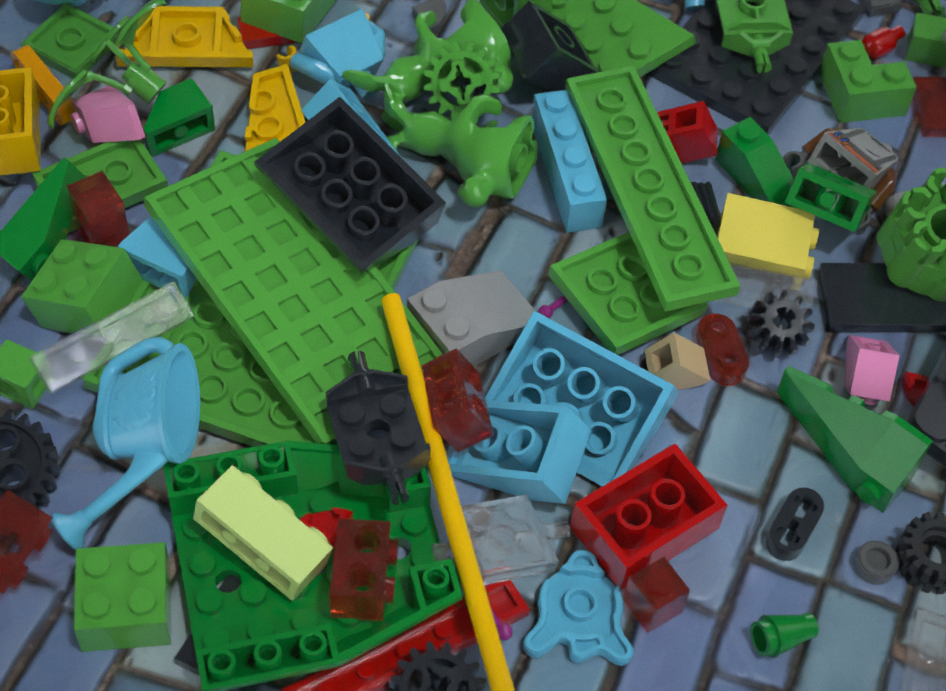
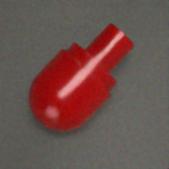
[862,25,906,60]

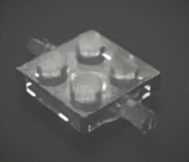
[431,495,570,585]

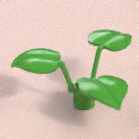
[47,0,167,129]

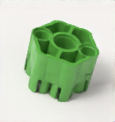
[877,168,946,301]

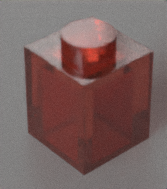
[623,557,690,633]

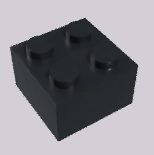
[501,1,598,92]

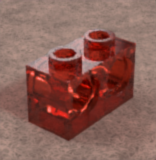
[67,171,130,247]
[421,348,494,452]
[329,518,399,621]

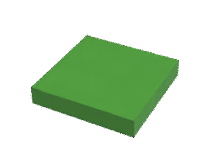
[20,3,113,79]

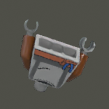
[783,128,899,235]

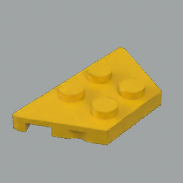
[116,6,254,67]

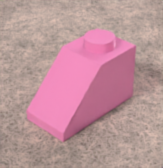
[70,86,145,143]
[845,335,899,405]

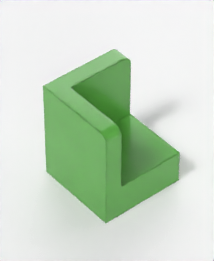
[905,12,946,67]

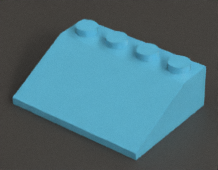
[484,311,679,486]

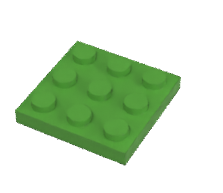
[548,232,709,355]

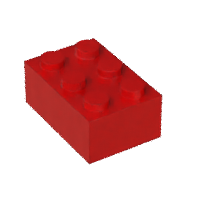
[570,443,728,591]

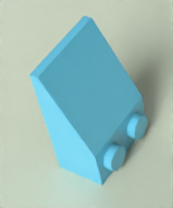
[446,399,591,504]

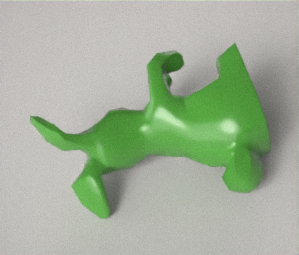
[342,0,513,132]
[384,83,538,208]

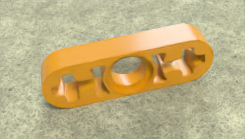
[10,45,75,126]

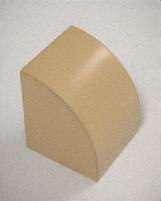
[644,332,710,390]

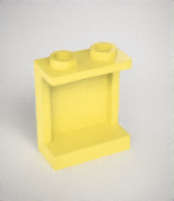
[717,193,819,291]

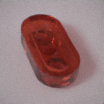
[696,313,749,386]

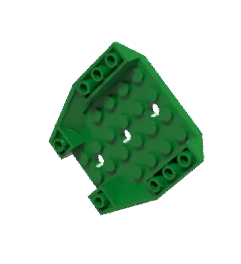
[163,441,463,691]

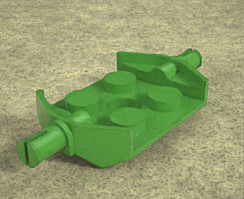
[716,0,793,73]

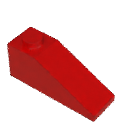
[657,101,718,163]

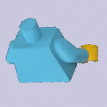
[276,9,385,100]

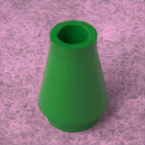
[750,612,819,658]

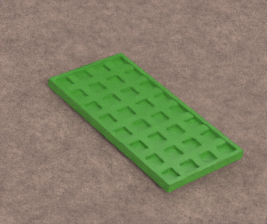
[144,138,455,445]

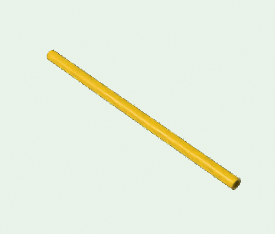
[381,293,515,691]

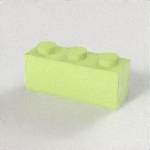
[193,465,333,601]

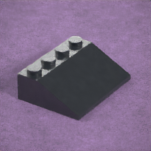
[254,97,446,274]

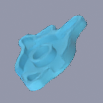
[523,550,634,666]

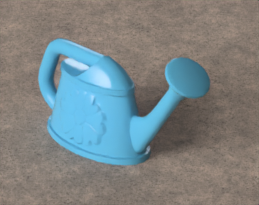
[51,337,200,550]

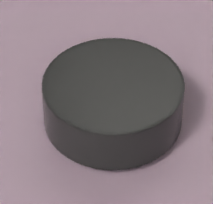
[854,541,899,585]

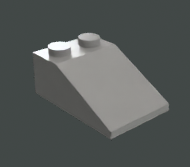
[407,270,536,380]

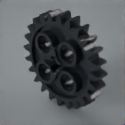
[0,409,60,533]

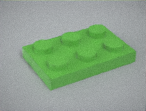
[32,140,168,232]

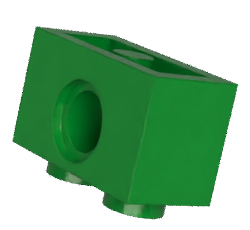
[785,163,877,232]

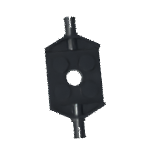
[325,350,431,505]

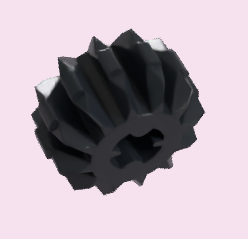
[747,290,815,357]

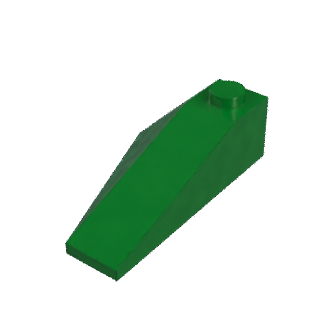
[777,366,933,513]

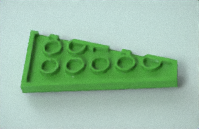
[552,0,696,77]

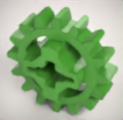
[423,41,503,120]

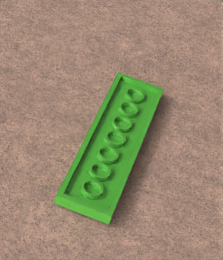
[565,66,740,311]

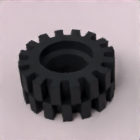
[895,512,946,595]

